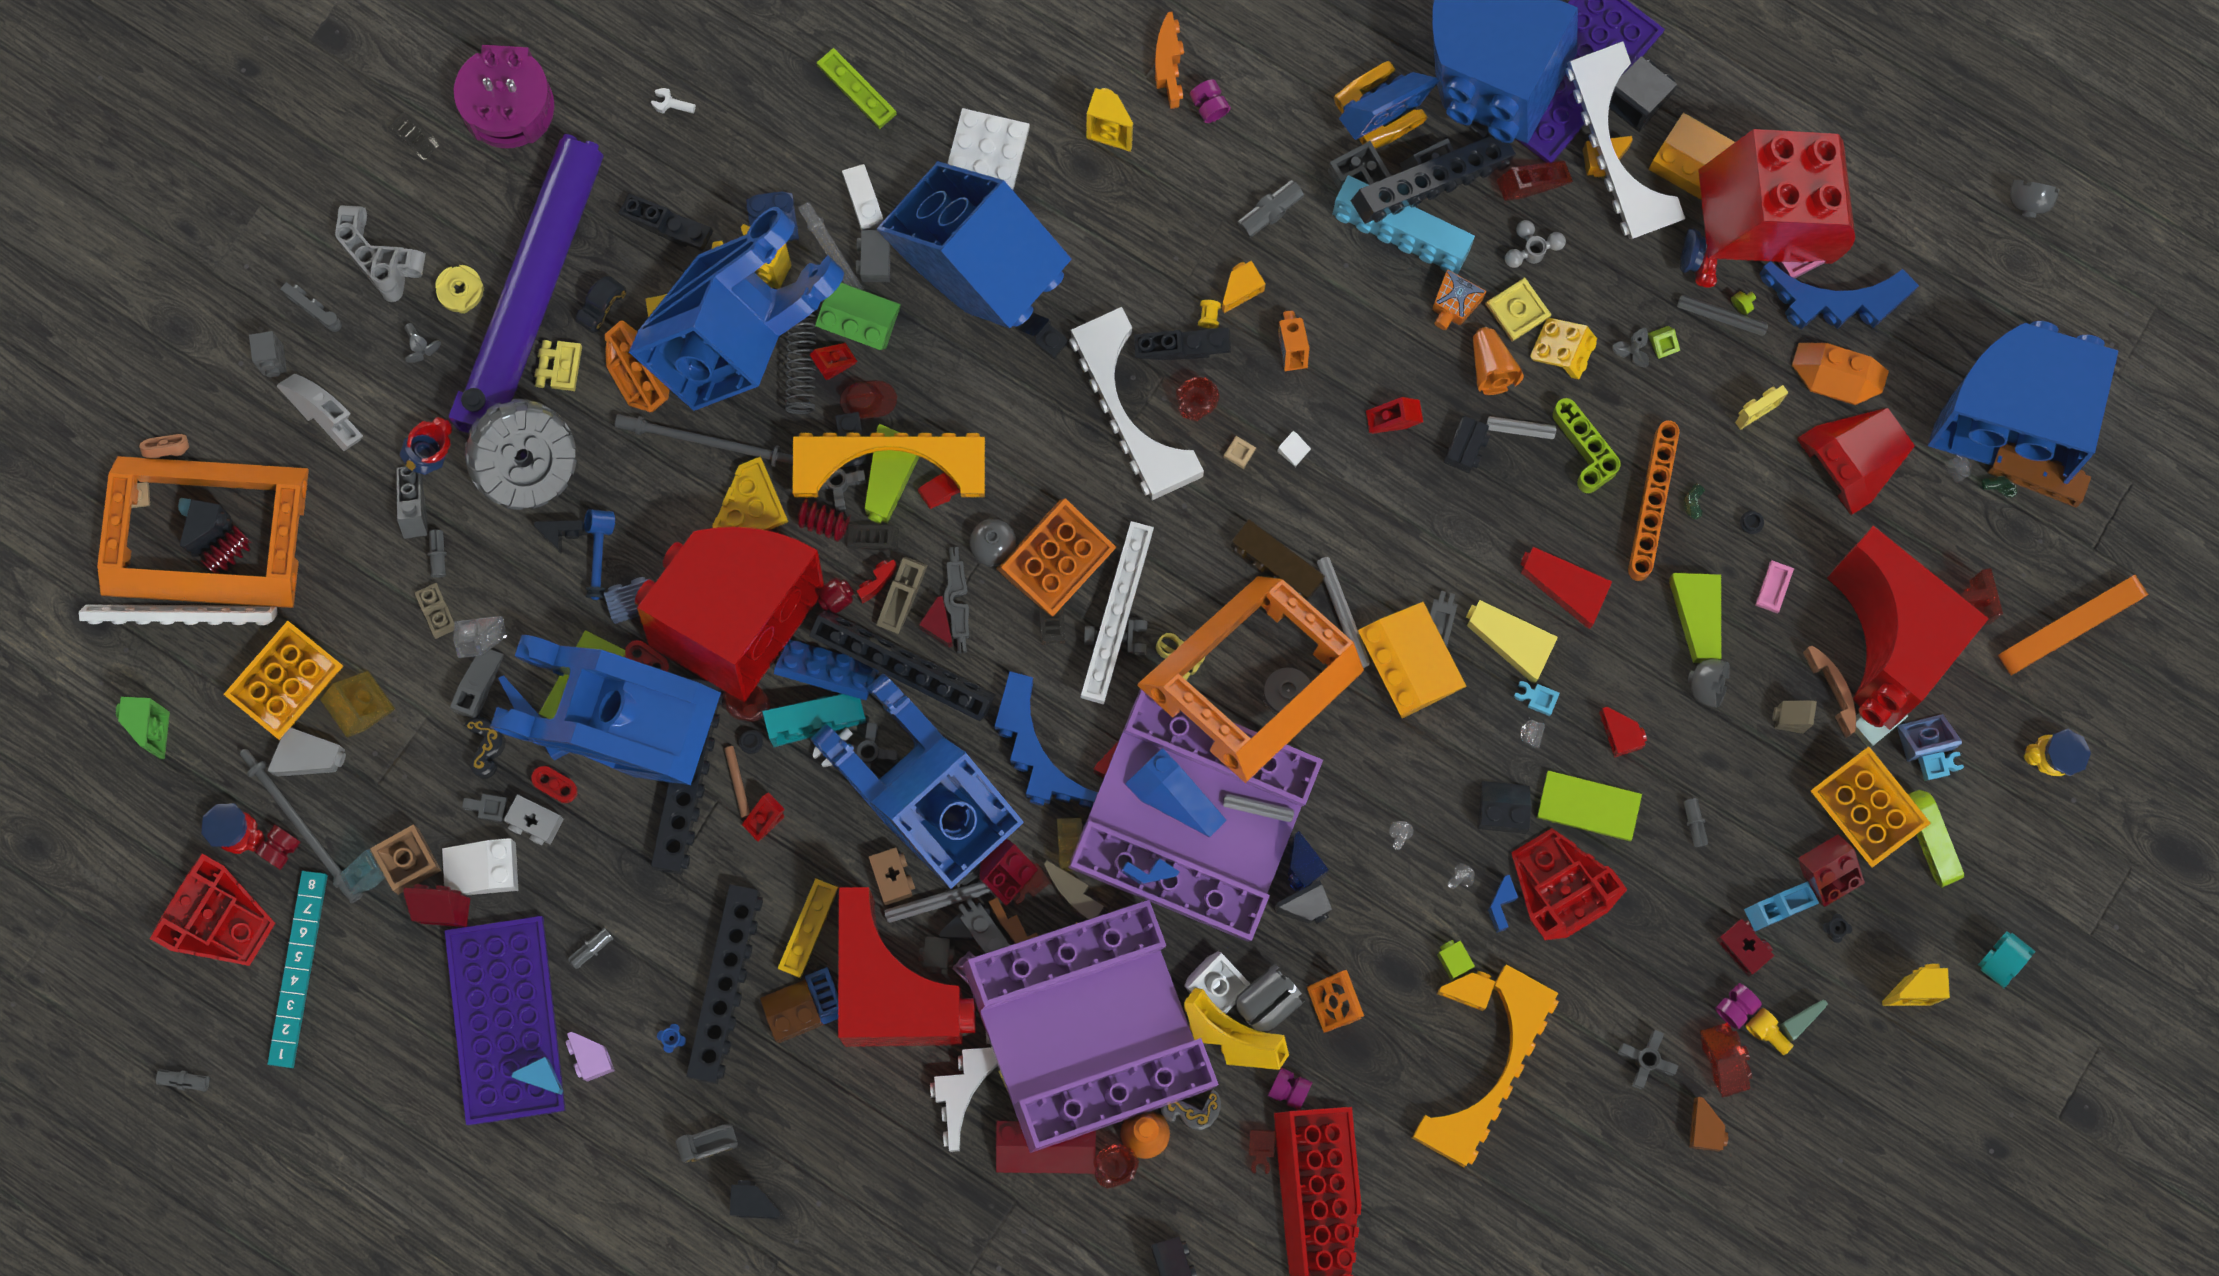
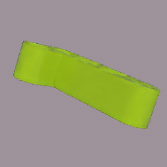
[1553,398,1620,493]
[1908,790,1964,888]

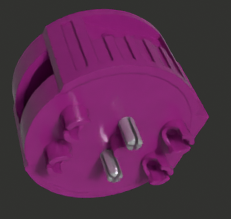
[454,45,555,148]

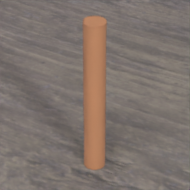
[724,746,750,818]

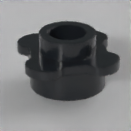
[1823,914,1852,943]

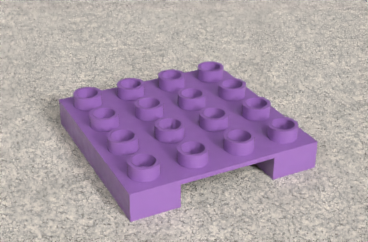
[1068,689,1323,942]
[963,900,1219,1153]

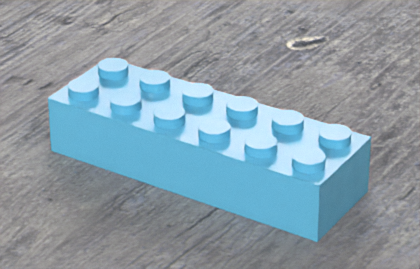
[1332,175,1475,275]

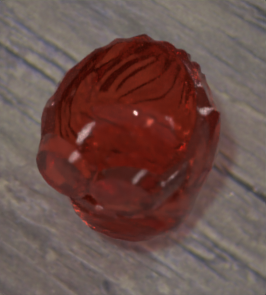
[1176,377,1220,421]
[725,685,771,722]
[1093,1143,1139,1189]

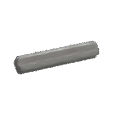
[1486,416,1556,439]
[1223,794,1294,822]

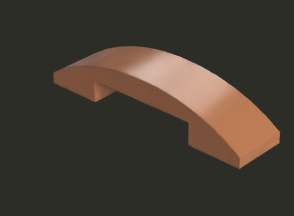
[1803,646,1856,738]

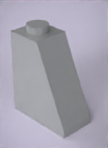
[268,728,346,777]

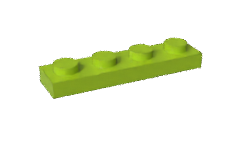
[817,48,897,129]

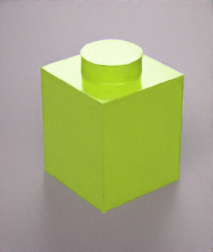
[1437,940,1475,981]

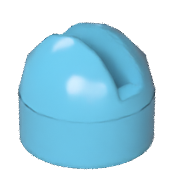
[178,498,191,517]

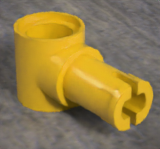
[1745,1008,1794,1055]

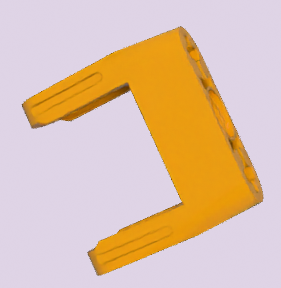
[1334,61,1428,149]

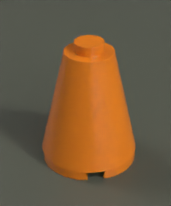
[1473,327,1524,395]
[1121,1110,1170,1159]

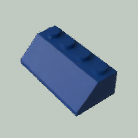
[1339,72,1439,140]

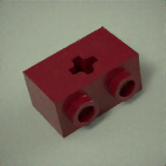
[1716,919,1775,977]

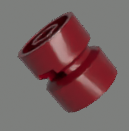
[255,824,301,870]

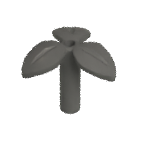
[404,323,441,363]
[1612,328,1649,367]

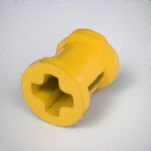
[1198,300,1221,329]

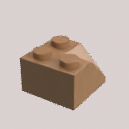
[370,824,441,895]

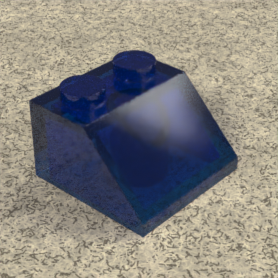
[1287,831,1329,891]

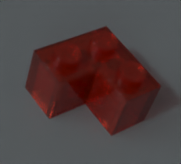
[1700,1022,1752,1098]

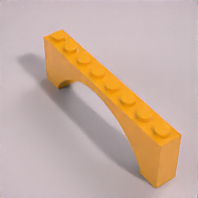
[793,433,985,497]
[1412,964,1559,1167]

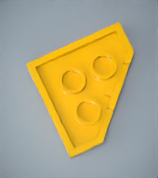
[713,456,788,531]

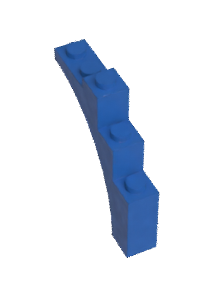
[1760,261,1919,330]
[995,672,1098,809]

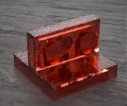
[1959,568,2003,626]

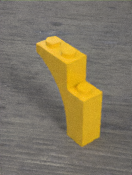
[1184,988,1289,1070]

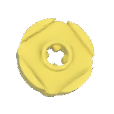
[435,265,484,313]

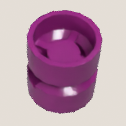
[1189,79,1231,123]
[1715,983,1762,1030]
[1268,1067,1312,1111]

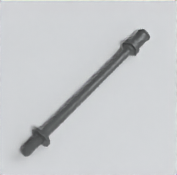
[615,413,793,467]
[240,749,363,904]

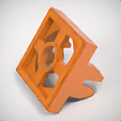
[1307,970,1364,1033]

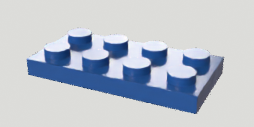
[774,640,879,700]

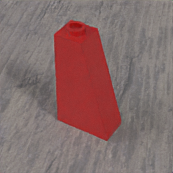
[1520,547,1612,629]

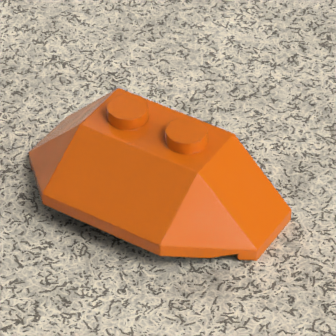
[605,321,670,412]
[1792,343,1889,405]

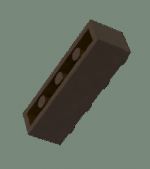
[1231,519,1325,601]

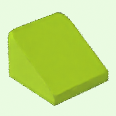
[1648,326,1680,359]

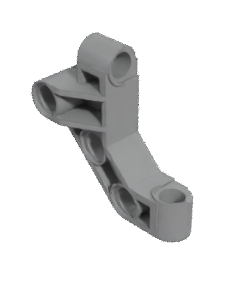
[335,205,426,302]

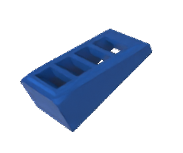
[805,967,838,1024]

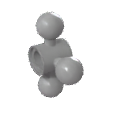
[1505,220,1566,268]

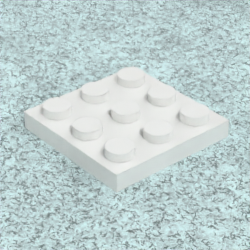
[948,108,1030,190]

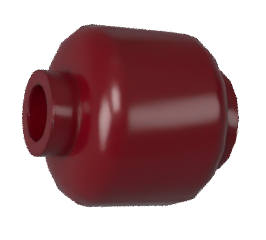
[818,578,855,613]

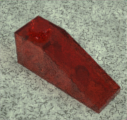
[1497,161,1573,201]

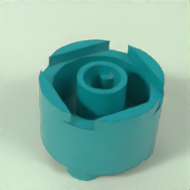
[1978,931,2036,989]

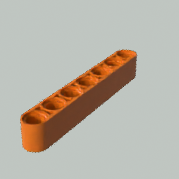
[1628,421,1679,581]
[1998,574,2149,676]

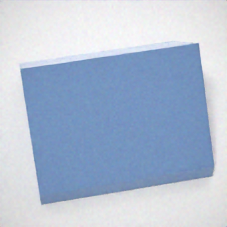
[1897,714,1962,762]

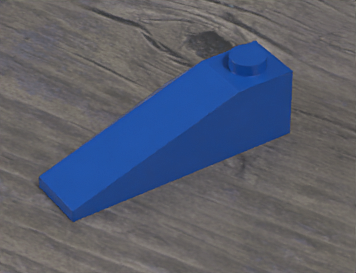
[1125,748,1227,837]

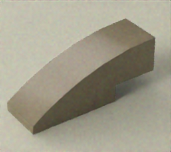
[876,557,928,634]
[1044,861,1104,920]

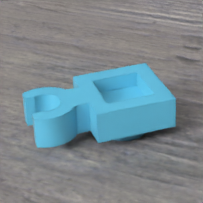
[1514,681,1560,716]
[1918,752,1964,781]

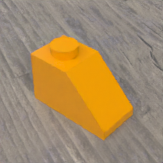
[1583,136,1632,177]
[1222,261,1266,313]
[1437,971,1495,1011]

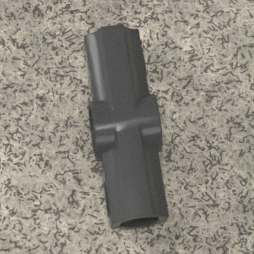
[1237,180,1304,238]

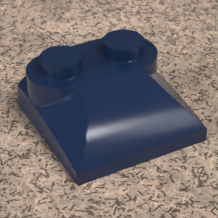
[746,192,799,242]

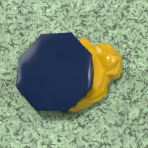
[2024,729,2091,776]

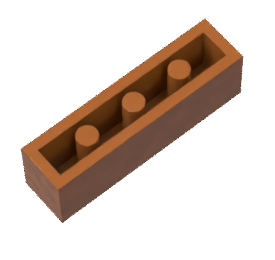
[1987,442,2091,507]

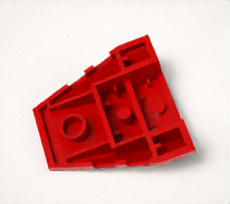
[1797,408,1915,516]
[1511,828,1627,940]
[149,854,275,966]

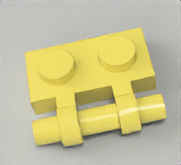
[534,340,582,391]

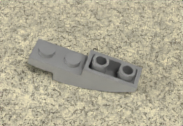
[277,374,363,451]

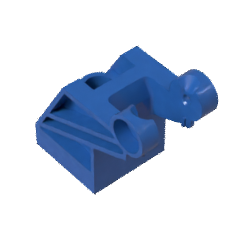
[629,207,844,411]
[490,635,721,785]
[810,673,1024,888]

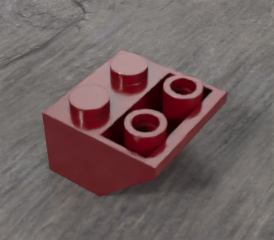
[1798,834,1865,907]
[980,838,1038,906]
[404,884,471,927]

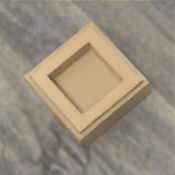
[1224,436,1256,469]

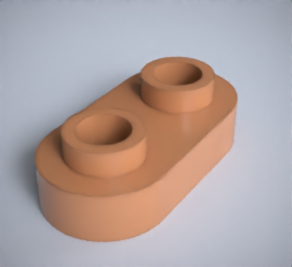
[139,434,189,459]

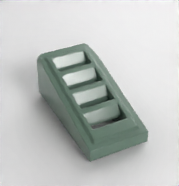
[1779,999,1828,1042]

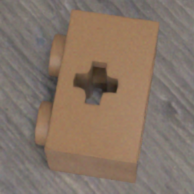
[869,848,915,906]

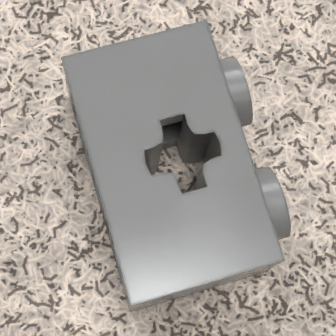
[504,794,564,846]

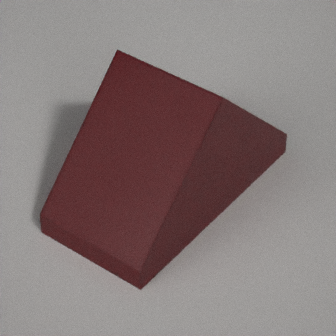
[919,596,953,648]

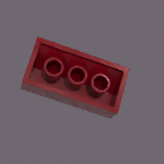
[996,1121,1096,1174]

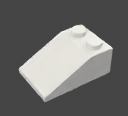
[442,838,518,896]

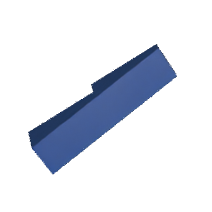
[498,675,569,761]

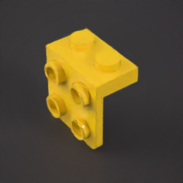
[1530,318,1597,379]

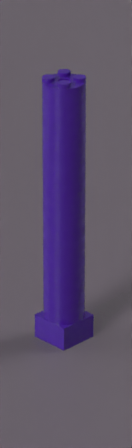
[449,134,604,434]

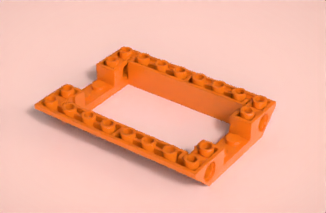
[97,456,309,608]
[1137,576,1364,783]

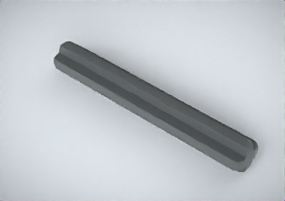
[1677,295,1768,336]

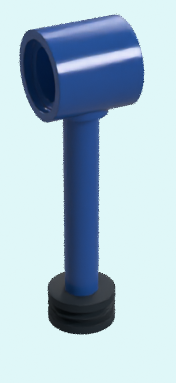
[584,509,615,600]

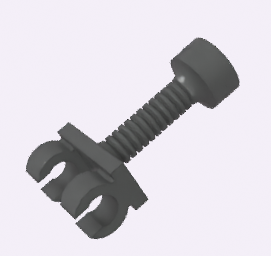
[1084,620,1147,655]

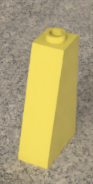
[1466,600,1558,684]

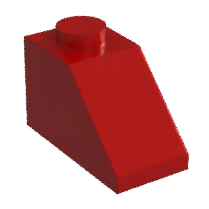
[1366,397,1423,434]
[1599,707,1647,758]

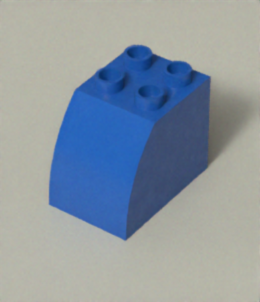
[1433,0,1578,143]
[877,161,1072,328]
[1928,321,2118,484]

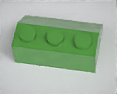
[815,282,901,350]
[116,697,170,759]

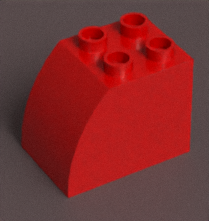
[1698,129,1855,264]
[635,527,824,703]

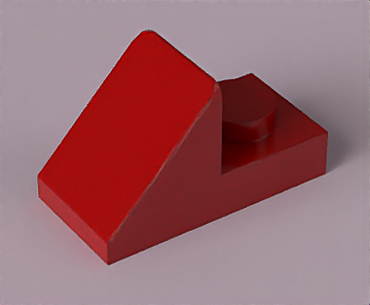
[810,343,858,380]
[742,792,785,842]

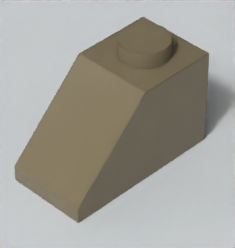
[1772,701,1817,734]

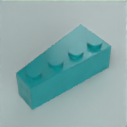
[762,693,867,747]

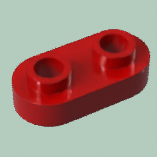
[625,640,669,672]
[532,766,578,803]

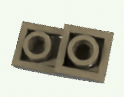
[415,583,457,639]

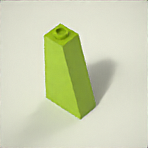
[865,424,919,524]
[1669,573,1721,663]

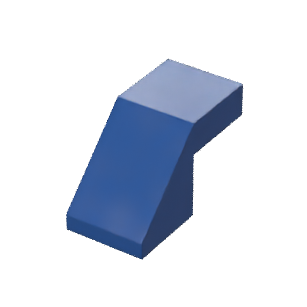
[1120,858,1180,885]
[1488,875,1518,933]

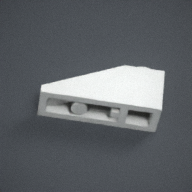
[842,164,884,230]

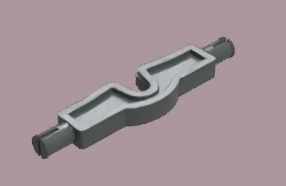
[944,547,969,654]

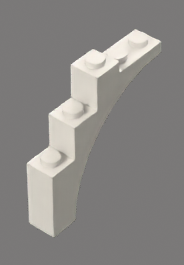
[930,1032,998,1152]

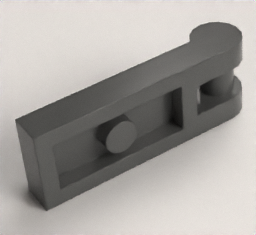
[281,282,342,332]

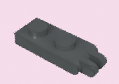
[1430,591,1458,647]
[958,898,1010,954]

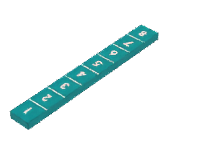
[267,871,328,1068]

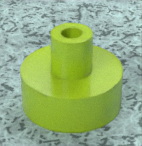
[1731,291,1756,316]

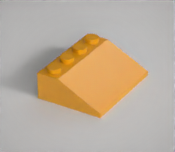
[1649,113,1735,200]
[1358,602,1466,719]
[224,621,343,740]
[1811,746,1931,868]

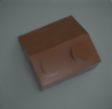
[760,979,823,1044]

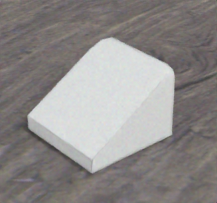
[1278,431,1311,467]

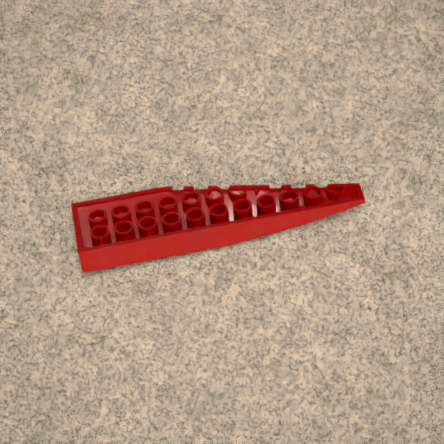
[1274,1107,1361,1276]

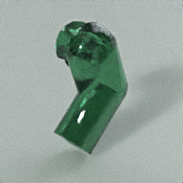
[1982,476,2018,498]
[1683,483,1705,519]

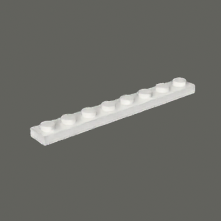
[1081,521,1154,704]
[79,605,277,625]

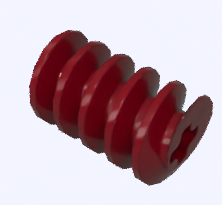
[798,498,851,542]
[200,525,251,574]

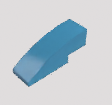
[1744,882,1819,931]

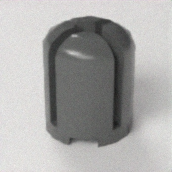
[1235,964,1306,1033]

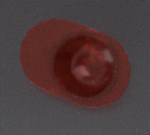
[840,381,897,419]

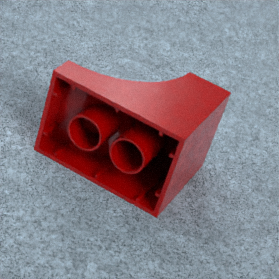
[1827,526,1989,730]
[838,887,976,1047]

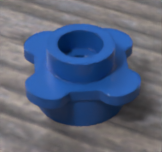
[657,1024,686,1053]

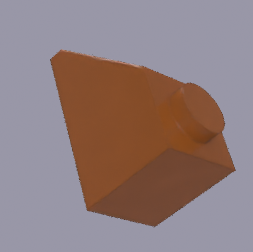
[1689,1097,1728,1152]

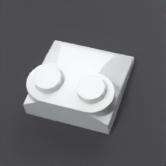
[1184,951,1250,1014]

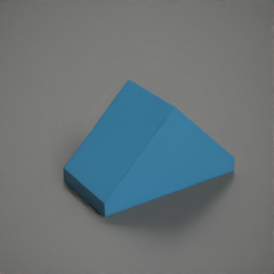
[512,1057,563,1095]

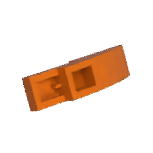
[1155,12,1184,109]

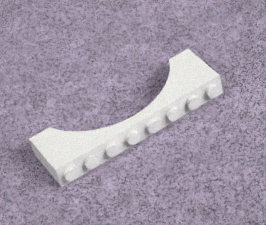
[1565,42,1685,239]
[1069,307,1204,500]

